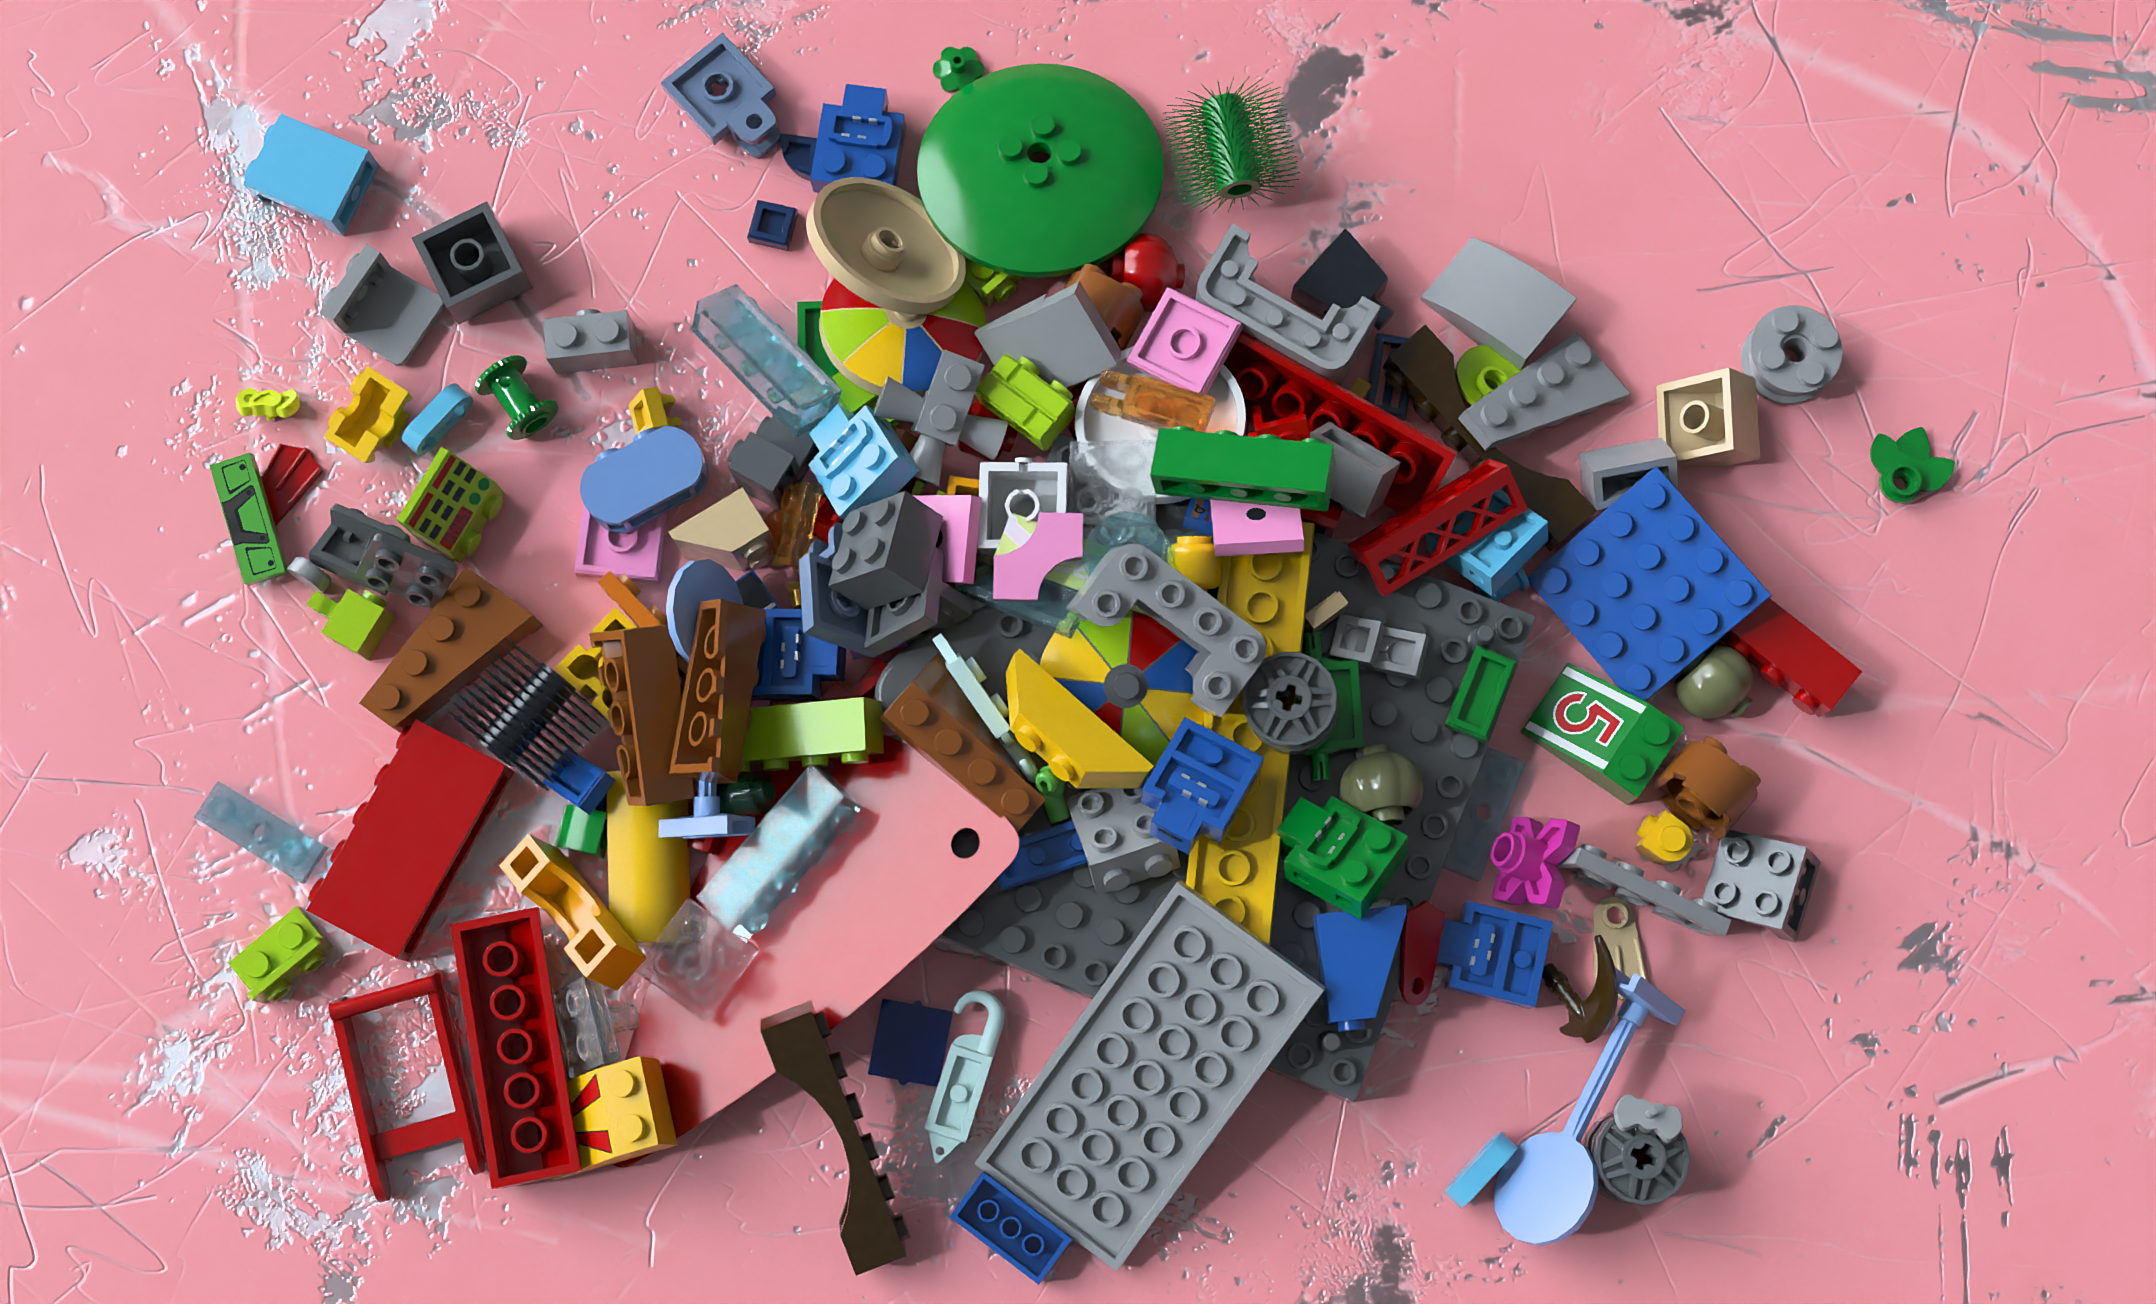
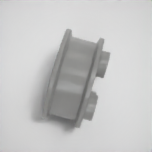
[1741,305,1842,404]

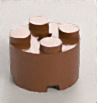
[1064,264,1144,351]
[1654,736,1761,839]

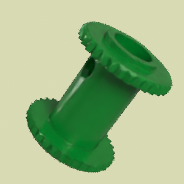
[475,355,558,440]

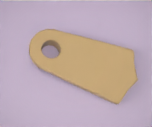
[1593,896,1648,1000]

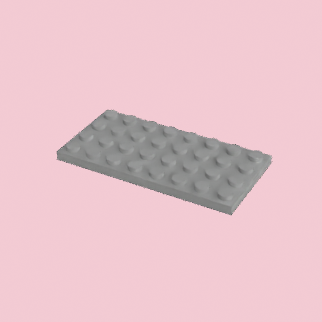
[974,879,1325,1272]

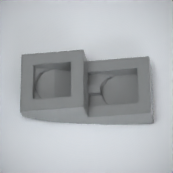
[1329,614,1430,680]

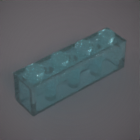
[691,284,842,438]
[696,764,863,938]

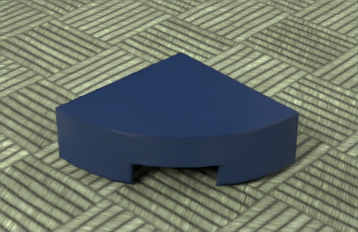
[780,133,817,181]

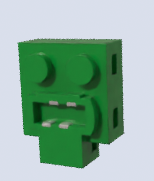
[1277,796,1408,920]

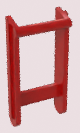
[328,969,485,1203]

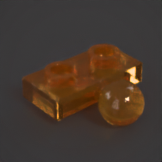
[764,481,823,569]

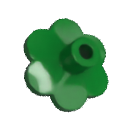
[933,47,984,93]

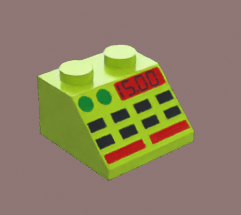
[396,447,504,563]

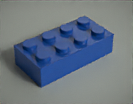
[950,1171,1072,1285]

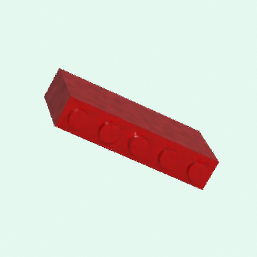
[306,719,515,962]

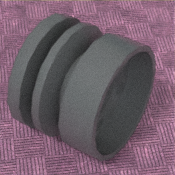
[1242,652,1339,754]
[1583,1112,1690,1205]

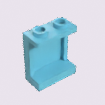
[243,113,380,236]

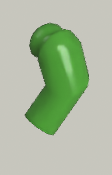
[1035,765,1070,823]

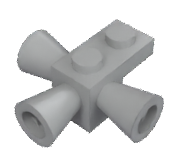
[873,350,1008,486]

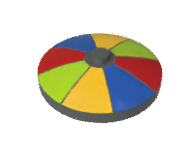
[1039,609,1205,767]

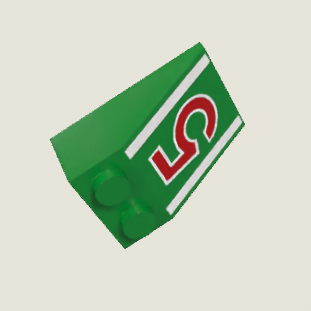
[1520,663,1684,805]

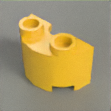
[324,366,413,463]

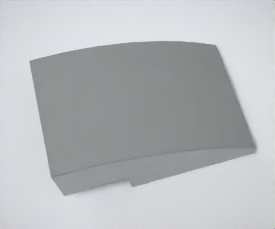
[1420,237,1577,370]
[974,281,1121,388]

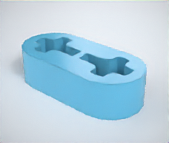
[402,383,473,456]
[1444,1131,1518,1208]

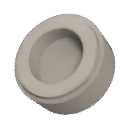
[287,557,331,594]

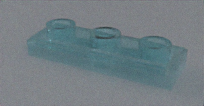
[1443,746,1526,882]
[194,781,328,884]

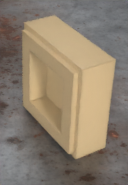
[1304,591,1349,636]

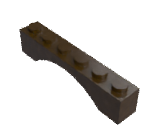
[1382,324,1597,552]
[760,1000,911,1276]

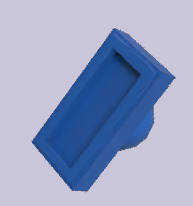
[542,749,615,815]

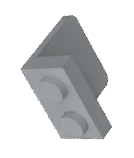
[319,244,445,366]
[1067,776,1181,895]

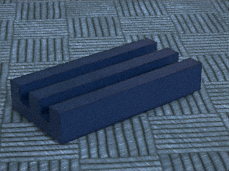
[1366,333,1409,421]

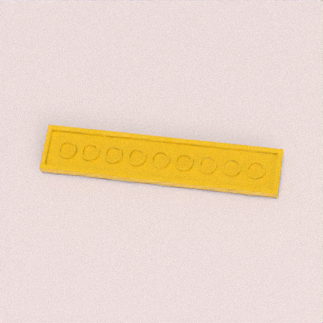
[1186,522,1315,946]

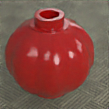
[1107,233,1185,313]

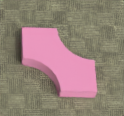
[993,512,1083,602]

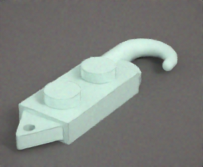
[932,633,1039,783]
[924,990,1005,1164]

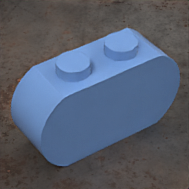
[580,426,708,534]

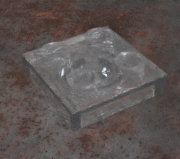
[635,897,759,1022]
[553,976,639,1079]

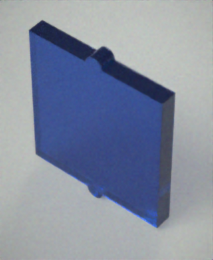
[868,999,953,1087]

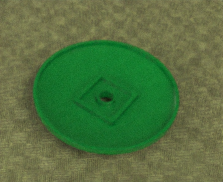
[917,63,1164,278]

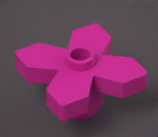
[1491,817,1580,909]

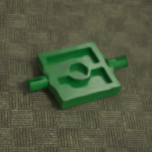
[1296,632,1364,782]

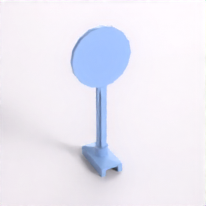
[659,559,755,839]
[1494,967,1685,1246]

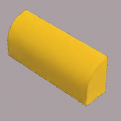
[606,770,691,947]

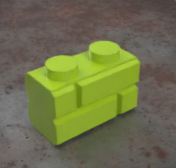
[975,354,1076,451]

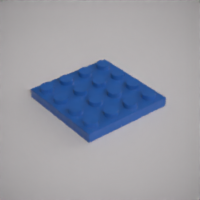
[1527,466,1772,702]

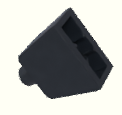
[1290,229,1395,331]

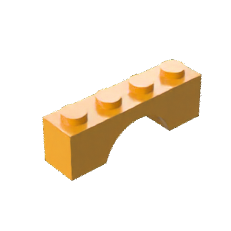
[500,834,647,991]

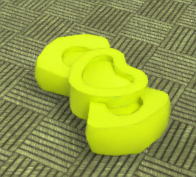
[236,388,300,421]

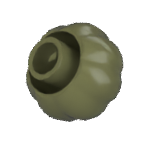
[1675,643,1753,720]
[1340,744,1424,827]

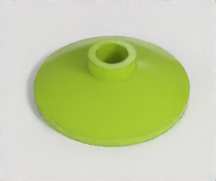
[1455,345,1526,405]

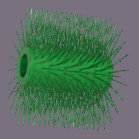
[1162,76,1300,213]

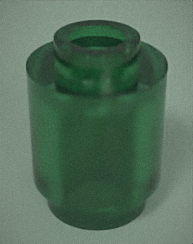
[716,771,776,817]

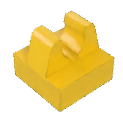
[628,387,681,435]

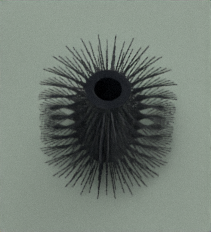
[446,638,607,791]

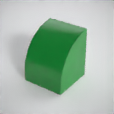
[554,805,608,859]

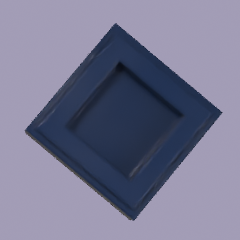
[747,200,799,251]

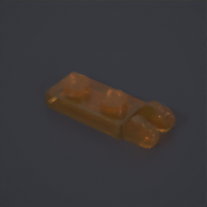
[1089,370,1216,432]

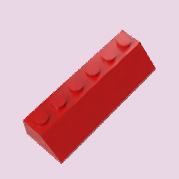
[1223,331,1458,513]
[450,907,582,1189]

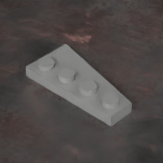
[1458,332,1631,450]
[1557,844,1731,936]

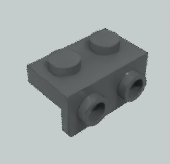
[309,503,411,596]

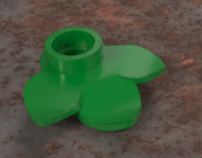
[1870,427,1955,504]

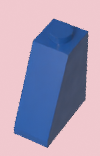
[1313,904,1407,1032]

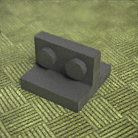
[864,547,973,656]

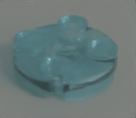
[1083,511,1172,577]

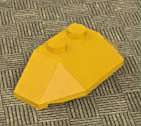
[1006,649,1154,788]

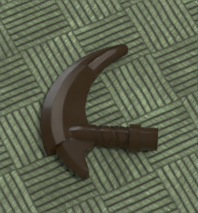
[1542,935,1618,1043]

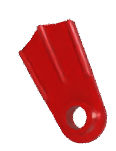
[261,444,323,526]
[1399,901,1446,1006]

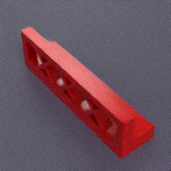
[1348,459,1528,597]

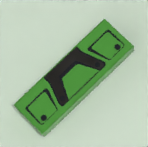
[209,453,289,586]

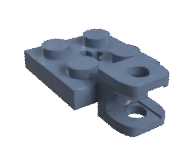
[661,33,781,159]
[799,522,876,658]

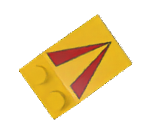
[552,1056,678,1180]

